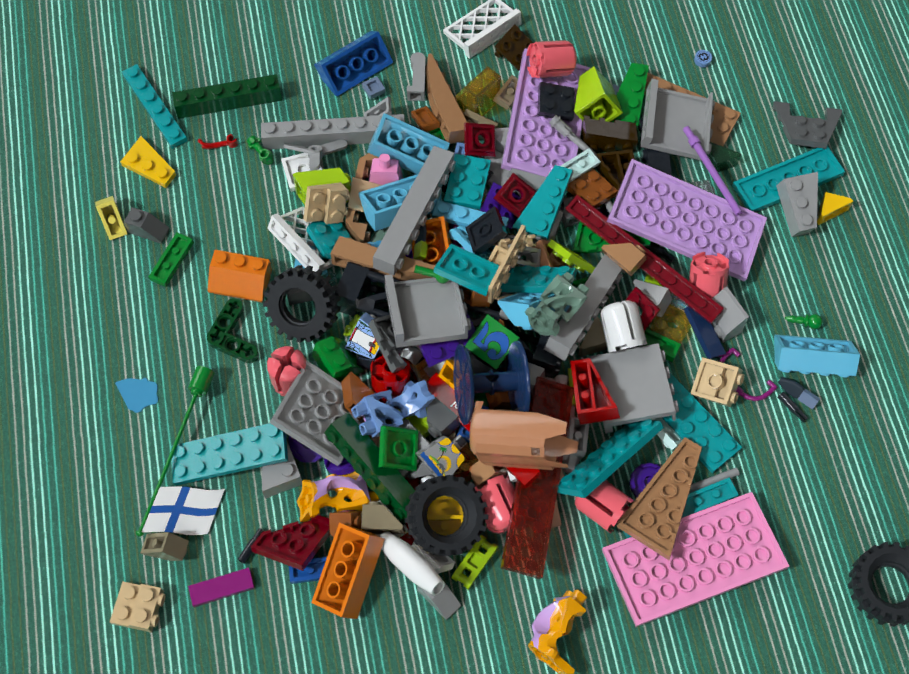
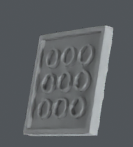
[269,360,364,466]

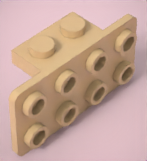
[488,224,528,304]

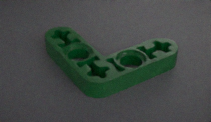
[207,298,259,363]

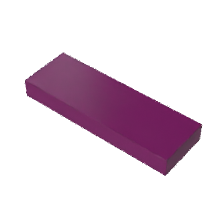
[188,567,255,607]

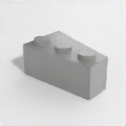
[776,172,818,237]
[262,442,302,499]

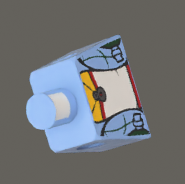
[345,312,381,359]

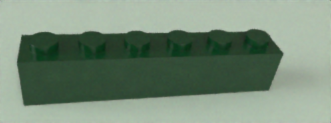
[172,74,282,119]
[324,412,415,525]

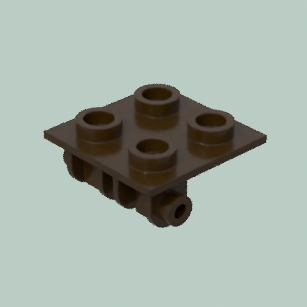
[494,24,533,71]

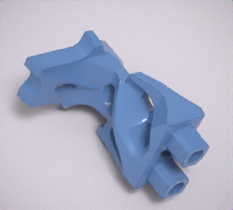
[351,380,435,439]

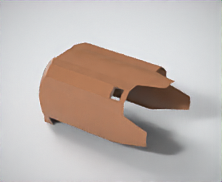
[470,401,578,470]

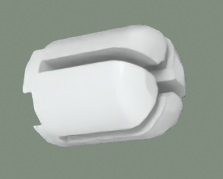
[600,300,647,353]

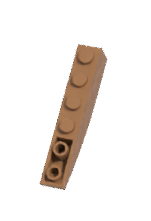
[426,53,469,144]
[331,236,436,281]

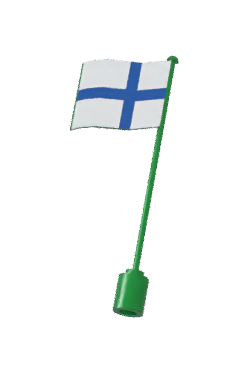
[136,366,225,537]

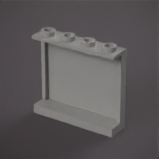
[640,79,715,161]
[385,274,471,348]
[589,343,679,433]

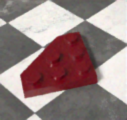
[251,515,331,571]

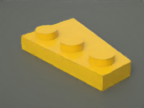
[120,136,176,188]

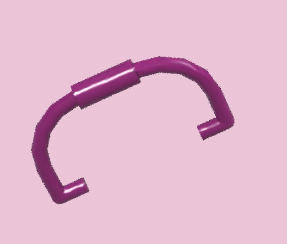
[719,347,777,401]

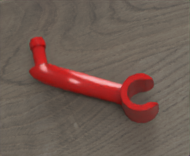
[198,134,238,149]

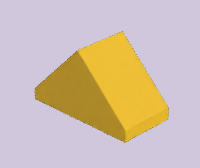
[817,192,853,225]

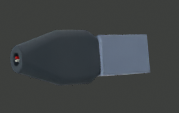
[778,377,820,410]

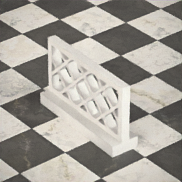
[443,0,522,59]
[268,207,334,272]

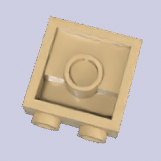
[303,183,350,224]
[690,357,744,407]
[110,581,165,633]

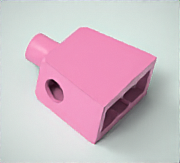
[369,154,403,185]

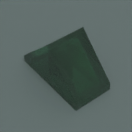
[707,142,741,172]

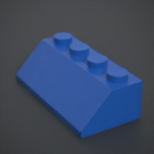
[314,31,393,96]

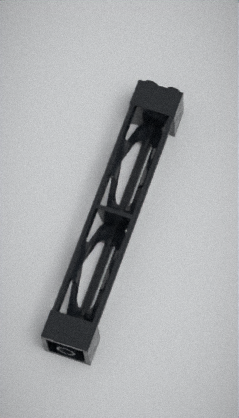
[335,262,562,378]

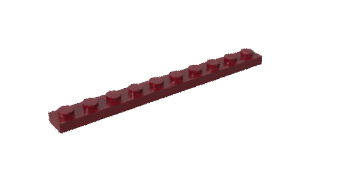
[565,195,724,324]

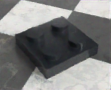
[538,82,574,121]
[465,206,508,256]

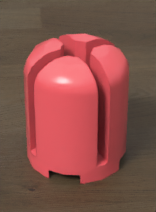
[526,40,577,78]
[689,252,729,299]
[267,346,306,396]
[475,475,525,534]
[575,480,634,533]

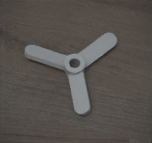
[284,139,347,171]

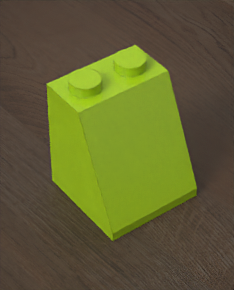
[574,66,623,122]
[292,168,351,206]

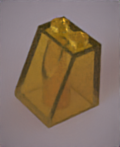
[455,66,501,116]

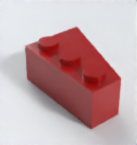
[570,358,620,425]

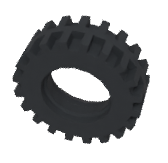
[263,265,341,343]
[405,475,488,556]
[848,542,909,627]

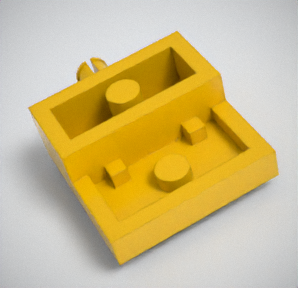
[427,496,463,535]

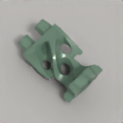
[525,272,589,337]

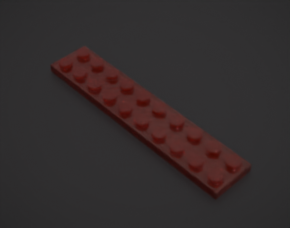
[500,376,574,579]

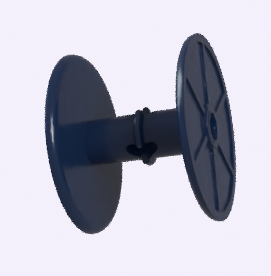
[453,341,530,425]

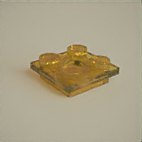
[649,304,692,344]

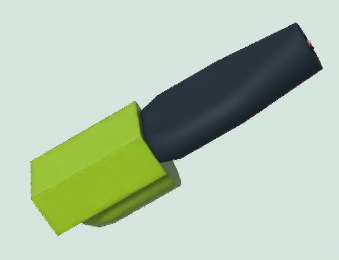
[414,224,428,260]

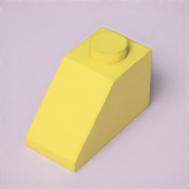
[95,196,127,240]

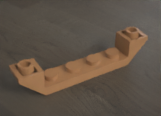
[346,153,379,243]

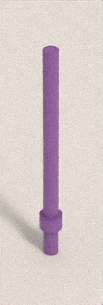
[683,126,742,216]

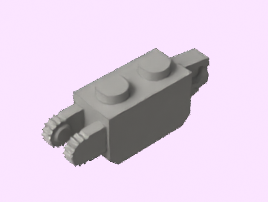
[559,405,589,474]

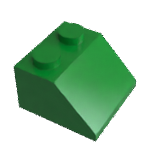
[312,336,364,382]

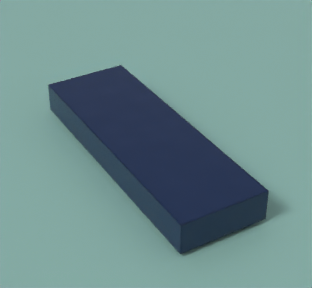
[684,307,726,360]

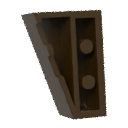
[581,115,638,153]
[596,149,635,198]

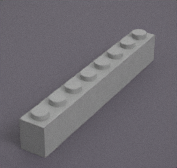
[261,114,405,150]
[373,146,456,276]
[544,254,626,361]

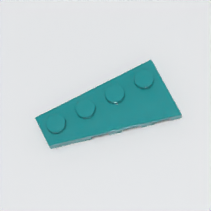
[513,165,573,240]

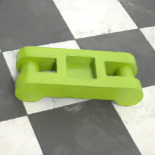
[451,535,499,590]

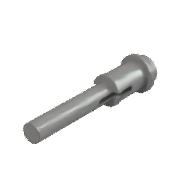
[549,115,597,156]

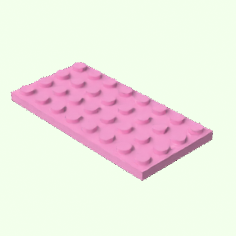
[602,492,789,627]

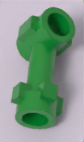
[247,136,274,165]

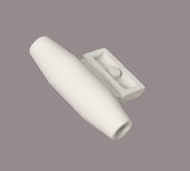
[380,531,455,596]

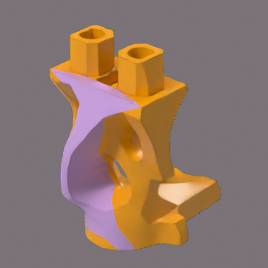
[297,471,379,522]
[528,590,587,674]

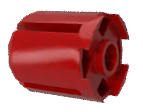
[370,354,410,404]

